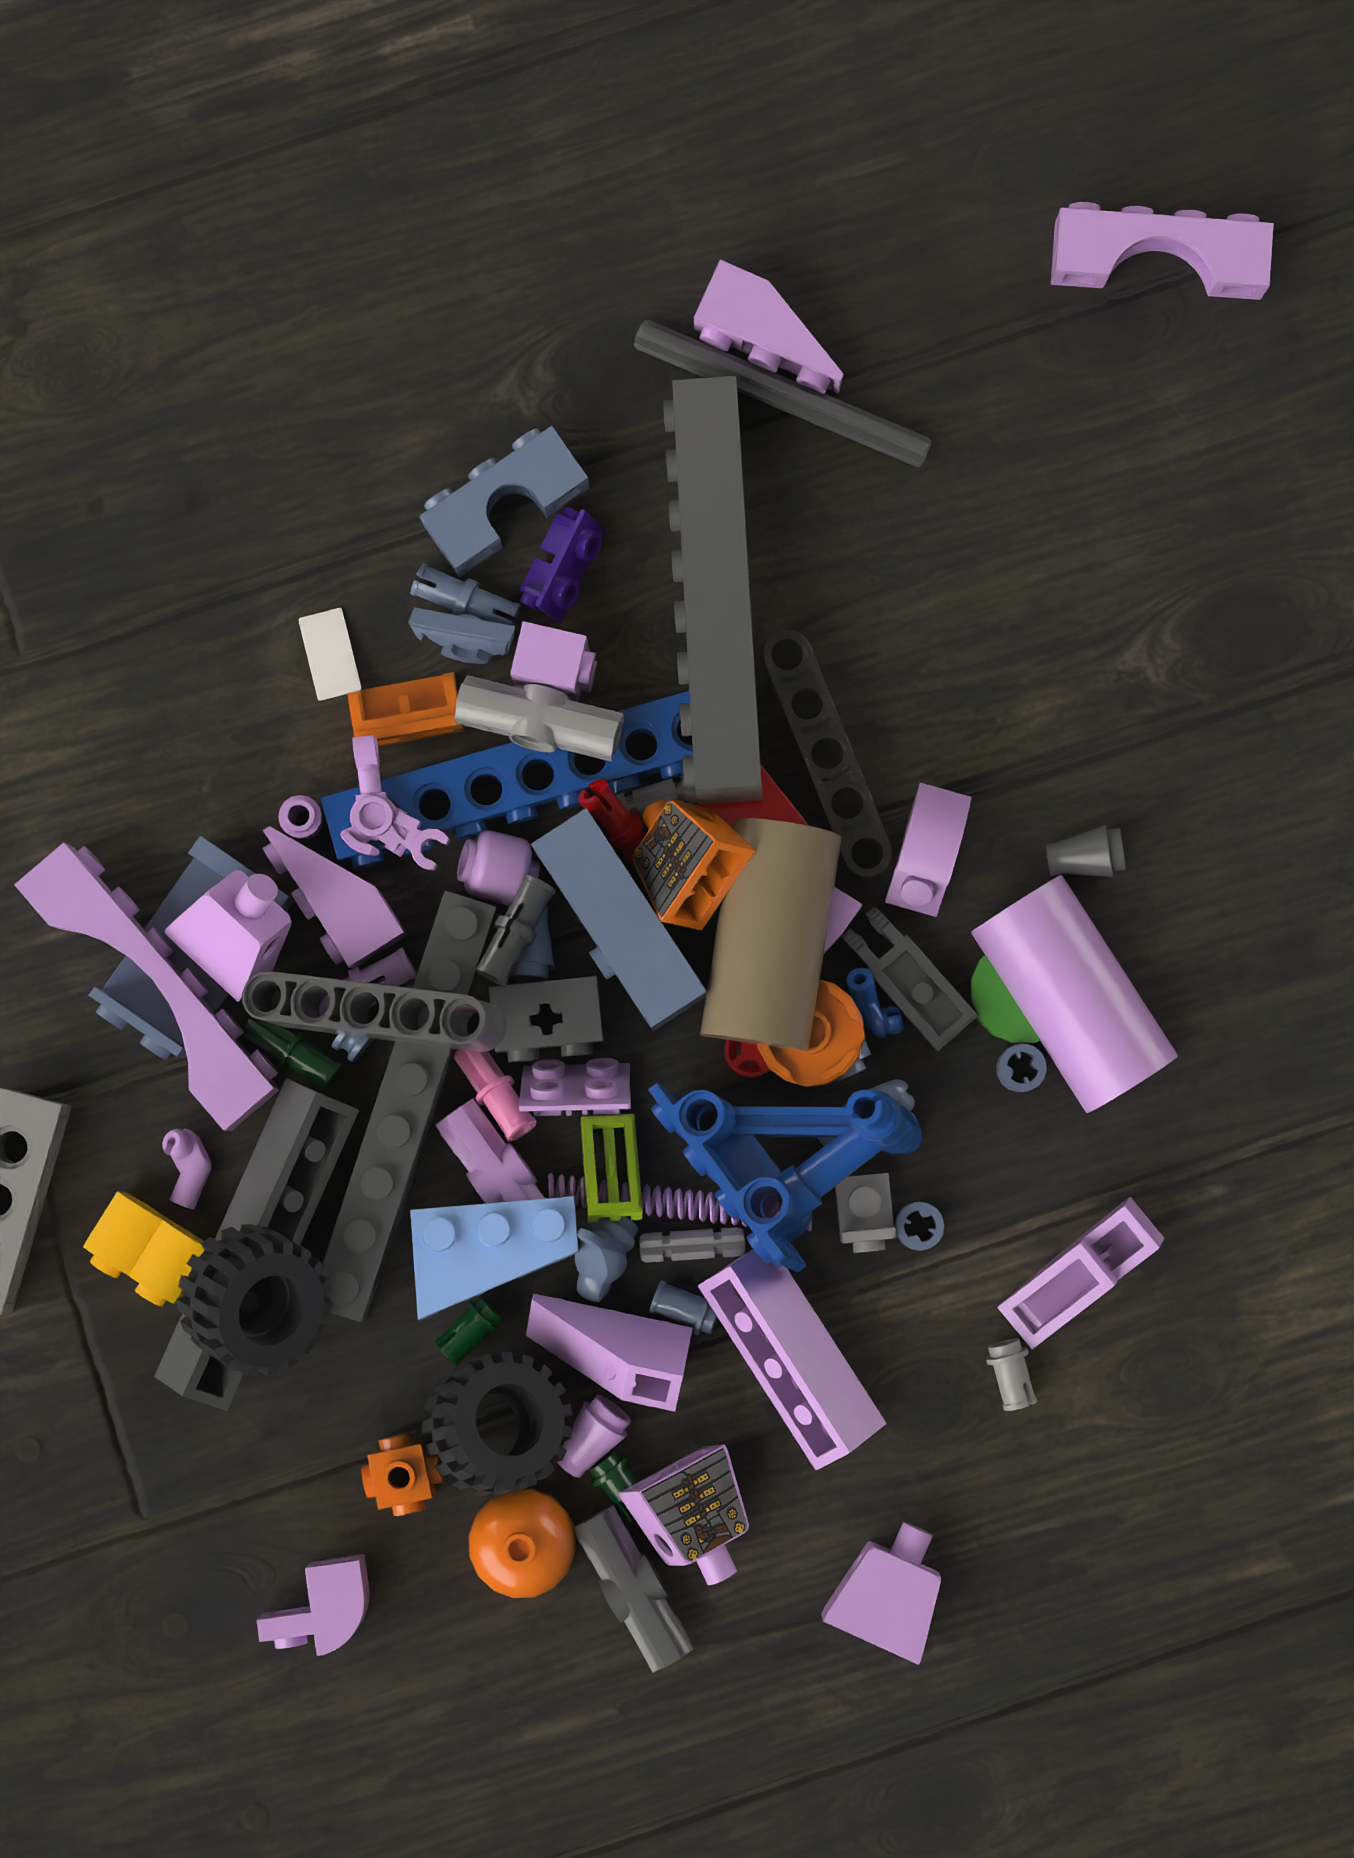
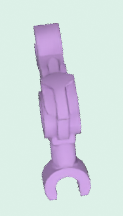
[340,735,450,871]

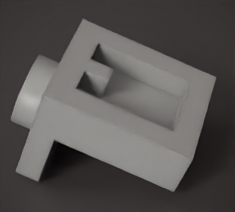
[835,1173,896,1253]

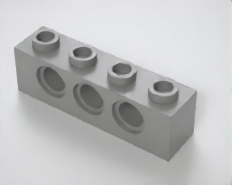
[0,1088,72,1315]

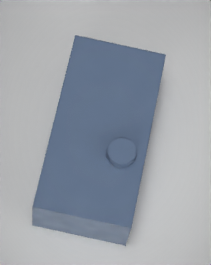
[531,808,706,1032]

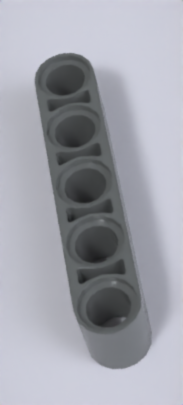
[242,971,506,1052]

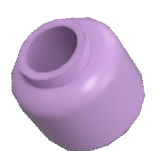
[457,830,540,906]

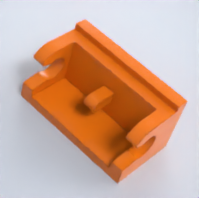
[347,672,465,747]

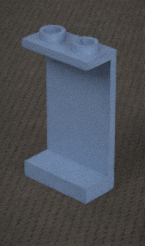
[88,836,295,1060]

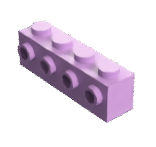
[698,1249,887,1470]

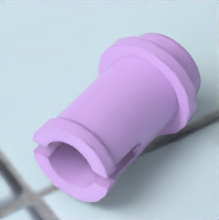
[278,795,324,839]

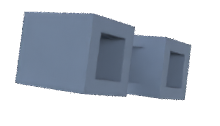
[420,426,590,578]

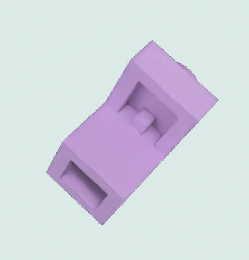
[885,783,971,917]
[256,1554,370,1656]

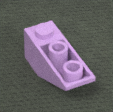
[694,260,844,394]
[263,826,408,968]
[526,1294,693,1412]

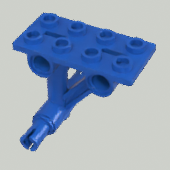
[648,1083,922,1272]

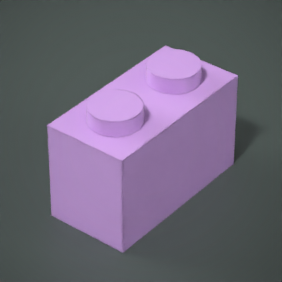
[510,621,597,702]

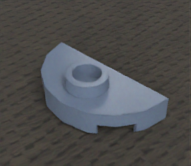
[408,607,515,664]

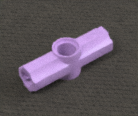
[436,1098,546,1204]

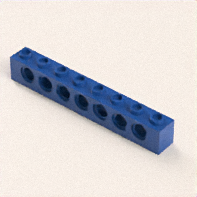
[320,691,693,870]

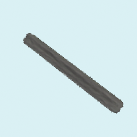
[634,320,931,467]

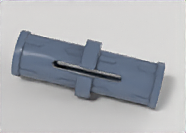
[410,563,521,626]

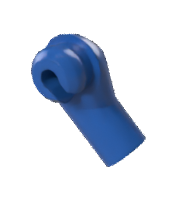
[846,968,904,1038]

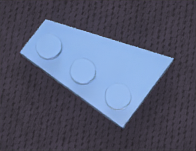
[410,1196,579,1320]

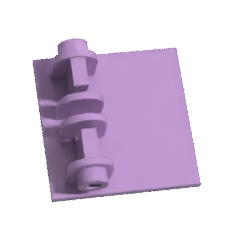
[519,1058,631,1116]

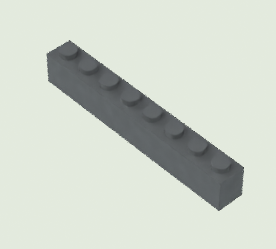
[663,376,763,805]
[321,891,500,1322]

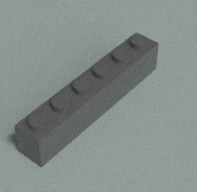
[154,1078,359,1411]

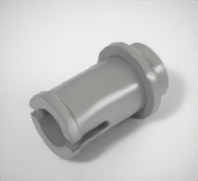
[986,1338,1038,1411]

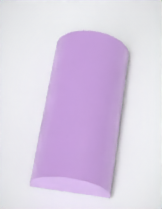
[971,874,1178,1113]

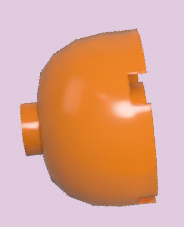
[468,1488,576,1598]

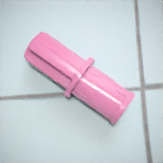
[454,1049,537,1142]

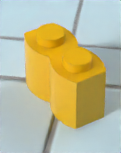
[83,1191,205,1307]

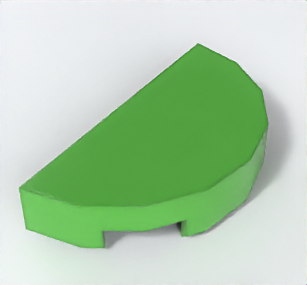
[970,955,1041,1044]

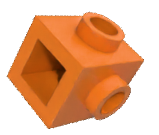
[361,1433,443,1516]

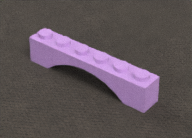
[14,842,280,1131]

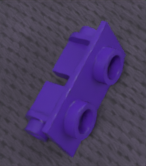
[519,507,606,624]

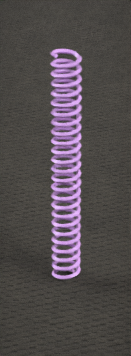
[547,1173,812,1231]

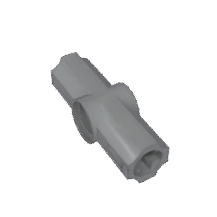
[454,675,624,762]

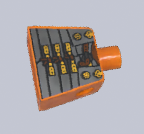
[633,799,756,931]

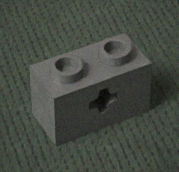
[488,976,604,1062]

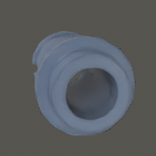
[649,1280,718,1336]

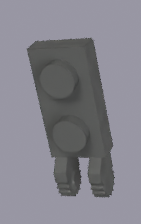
[841,907,978,1052]

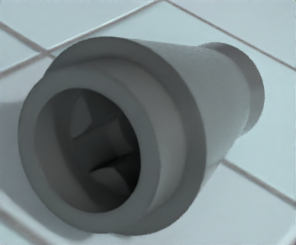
[1046,824,1126,877]

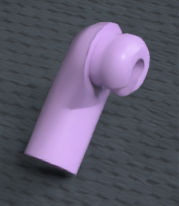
[162,1129,212,1210]

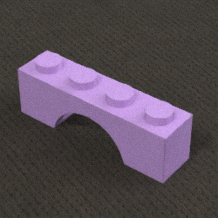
[1051,202,1274,300]

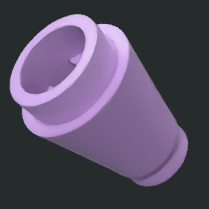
[557,1395,631,1478]

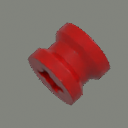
[724,1040,770,1078]

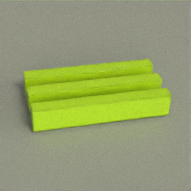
[580,1114,643,1223]

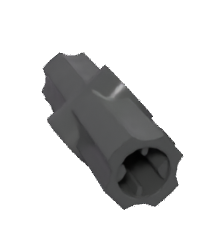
[573,1504,693,1673]

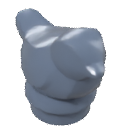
[574,1216,638,1302]

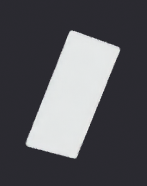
[299,608,361,701]

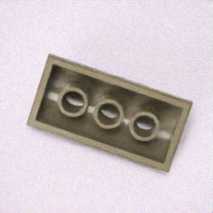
[700,818,842,1052]

